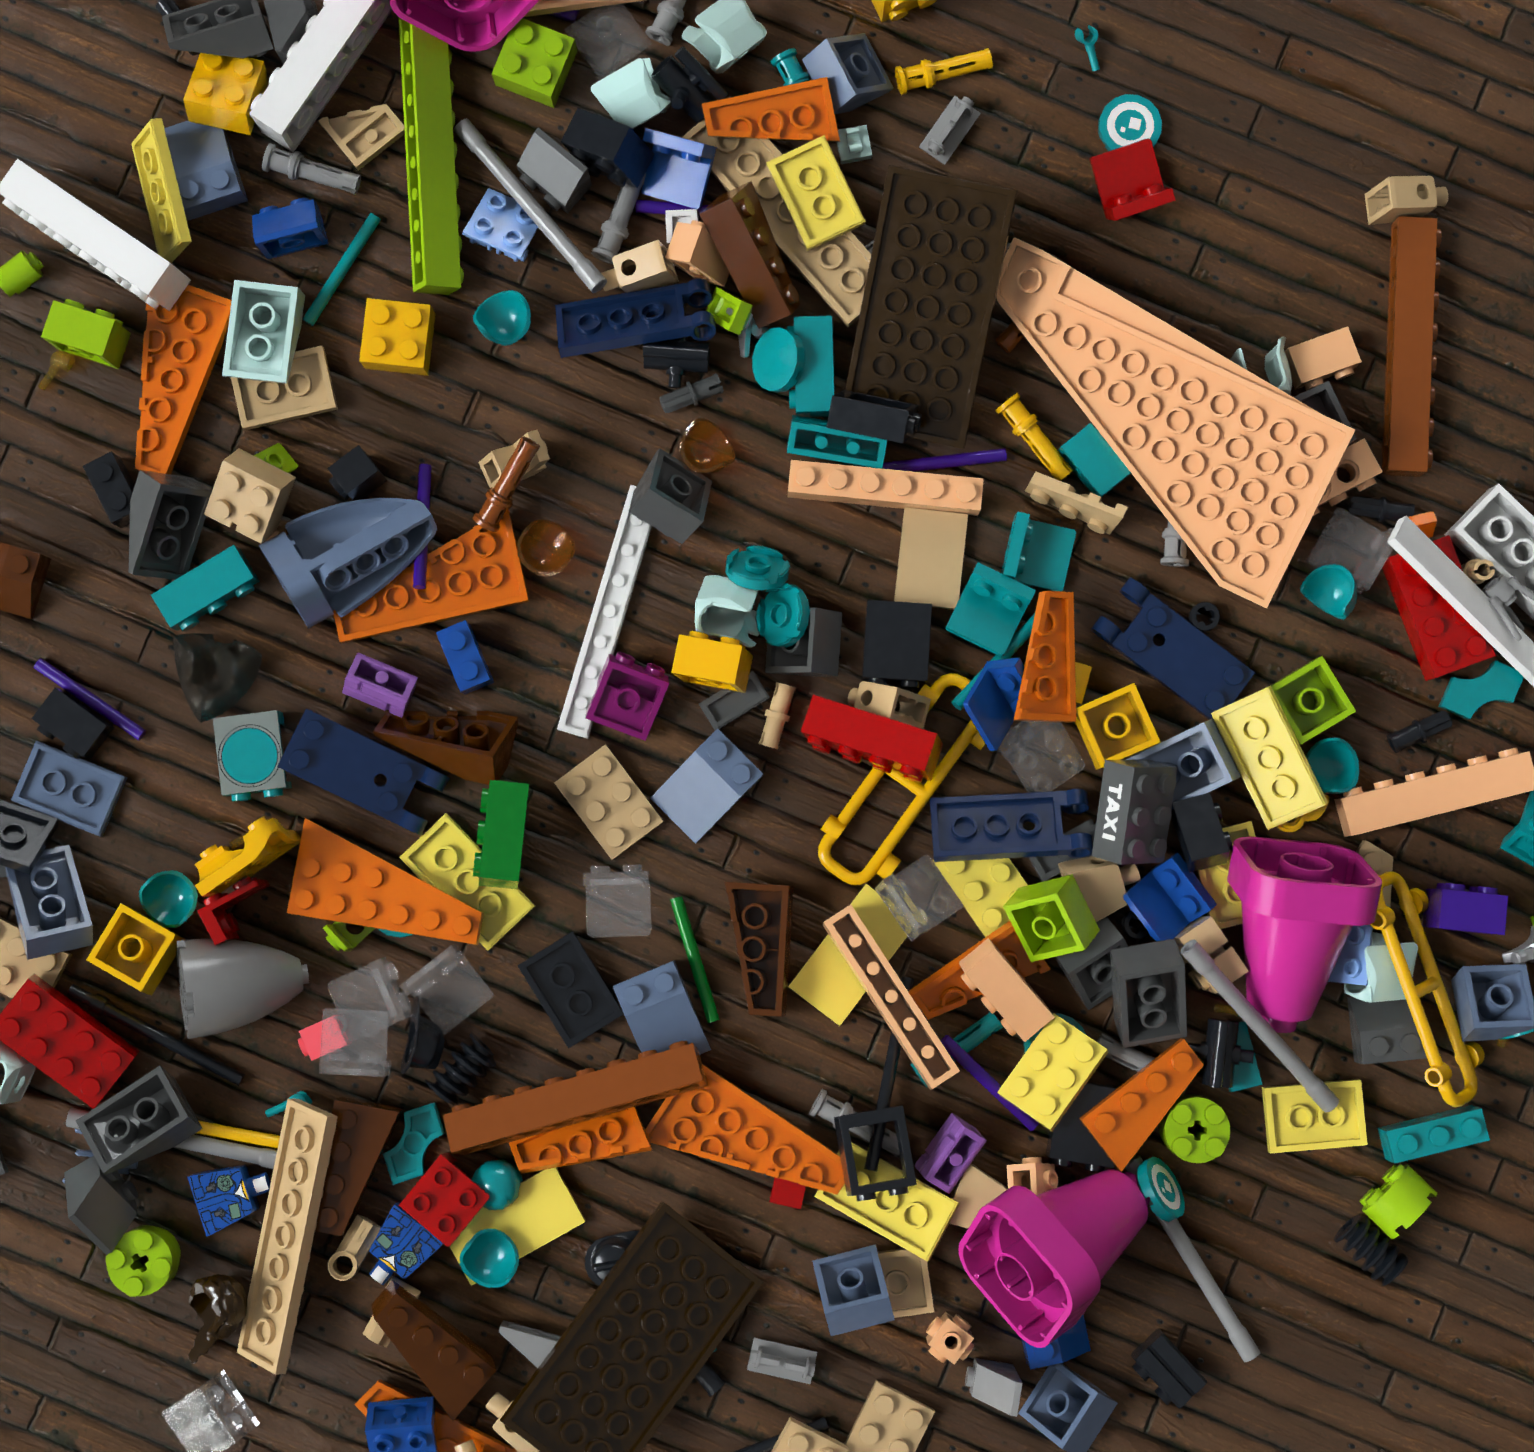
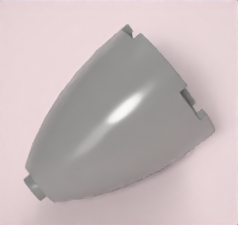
[176,939,309,1039]

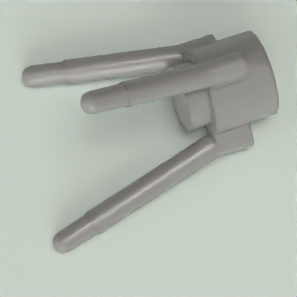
[1482,574,1534,641]

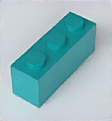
[787,316,834,417]
[787,415,887,469]
[151,545,260,632]
[1377,1105,1490,1164]

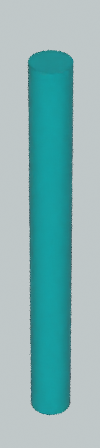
[302,213,381,326]
[951,613,1035,711]

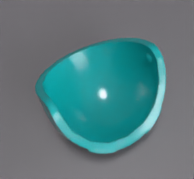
[473,290,531,346]
[1300,564,1357,620]
[1306,738,1359,794]
[139,870,198,928]
[460,1229,519,1288]

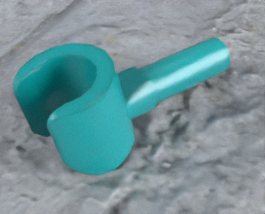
[1075,25,1100,72]
[265,1091,312,1118]

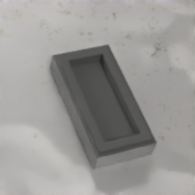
[699,671,770,730]

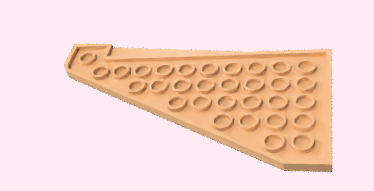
[996,237,1356,608]

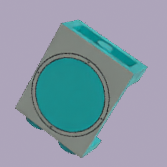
[213,710,292,802]

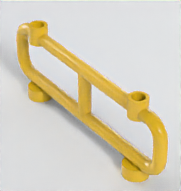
[818,673,986,885]
[1370,871,1485,1107]

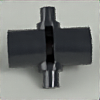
[651,46,728,123]
[643,337,710,389]
[1188,1019,1254,1088]

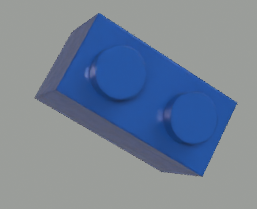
[436,620,494,695]

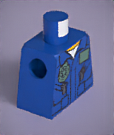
[187,1165,271,1237]
[369,1201,443,1285]

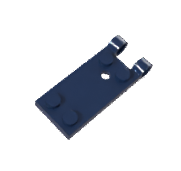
[555,278,716,358]
[1091,578,1255,720]
[277,708,450,836]
[930,789,1093,862]

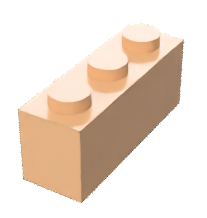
[959,938,1055,1042]

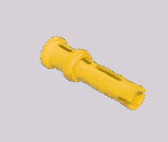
[895,48,993,95]
[995,392,1074,481]

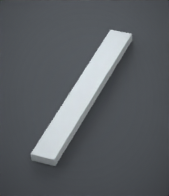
[557,485,652,739]
[1387,516,1534,687]

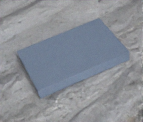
[11,741,128,837]

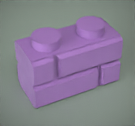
[342,652,418,718]
[914,1113,987,1194]

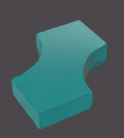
[1438,661,1524,720]
[383,1102,446,1185]

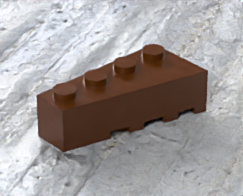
[699,181,800,329]
[724,882,794,1017]
[315,1097,404,1236]
[371,1280,496,1421]

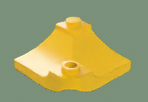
[194,816,301,897]

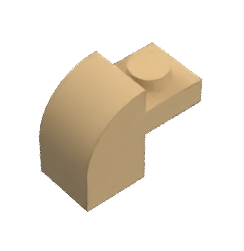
[478,430,550,488]

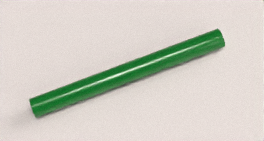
[670,896,720,1023]

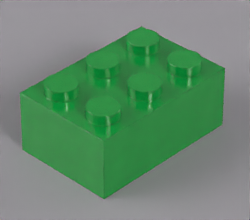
[473,780,529,889]

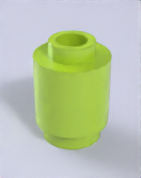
[0,250,44,297]

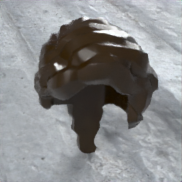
[188,1274,247,1364]

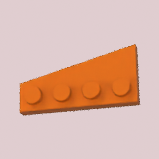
[701,77,840,142]
[1014,591,1076,723]
[908,921,1051,1020]
[1079,1038,1204,1172]
[509,1107,652,1174]

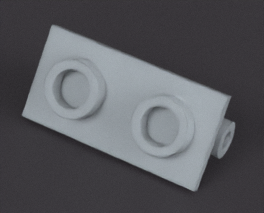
[919,96,981,165]
[747,1337,817,1384]

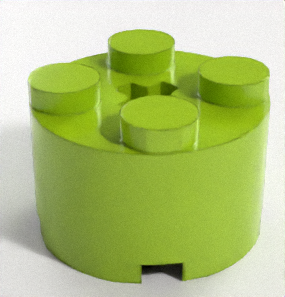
[1159,1094,1230,1163]
[1359,1164,1437,1239]
[105,1225,181,1297]

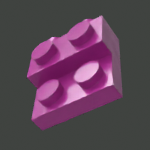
[585,652,670,741]

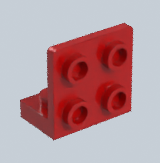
[1090,138,1176,221]
[197,877,270,946]
[399,1152,490,1247]

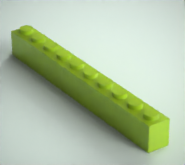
[399,18,464,295]

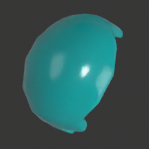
[472,1159,523,1210]

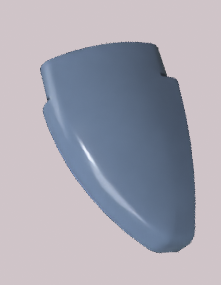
[259,498,437,629]

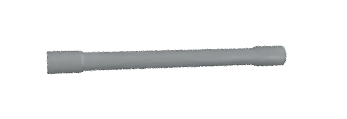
[454,118,607,293]
[1180,939,1339,1113]
[66,1108,277,1169]
[1125,1155,1261,1362]

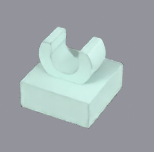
[837,124,872,164]

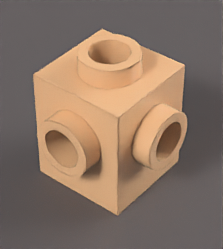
[1007,1157,1058,1195]
[926,1312,974,1365]

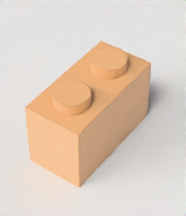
[665,220,729,286]
[1285,326,1362,391]

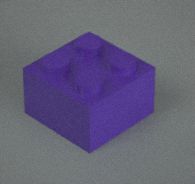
[1423,883,1508,935]

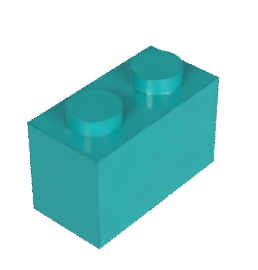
[1058,423,1131,497]

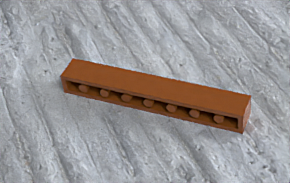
[1381,216,1442,477]
[443,1041,708,1157]

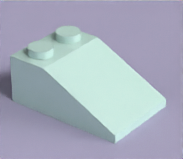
[222,280,305,384]

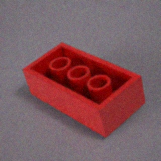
[1380,535,1496,681]
[801,695,943,783]
[0,973,139,1109]

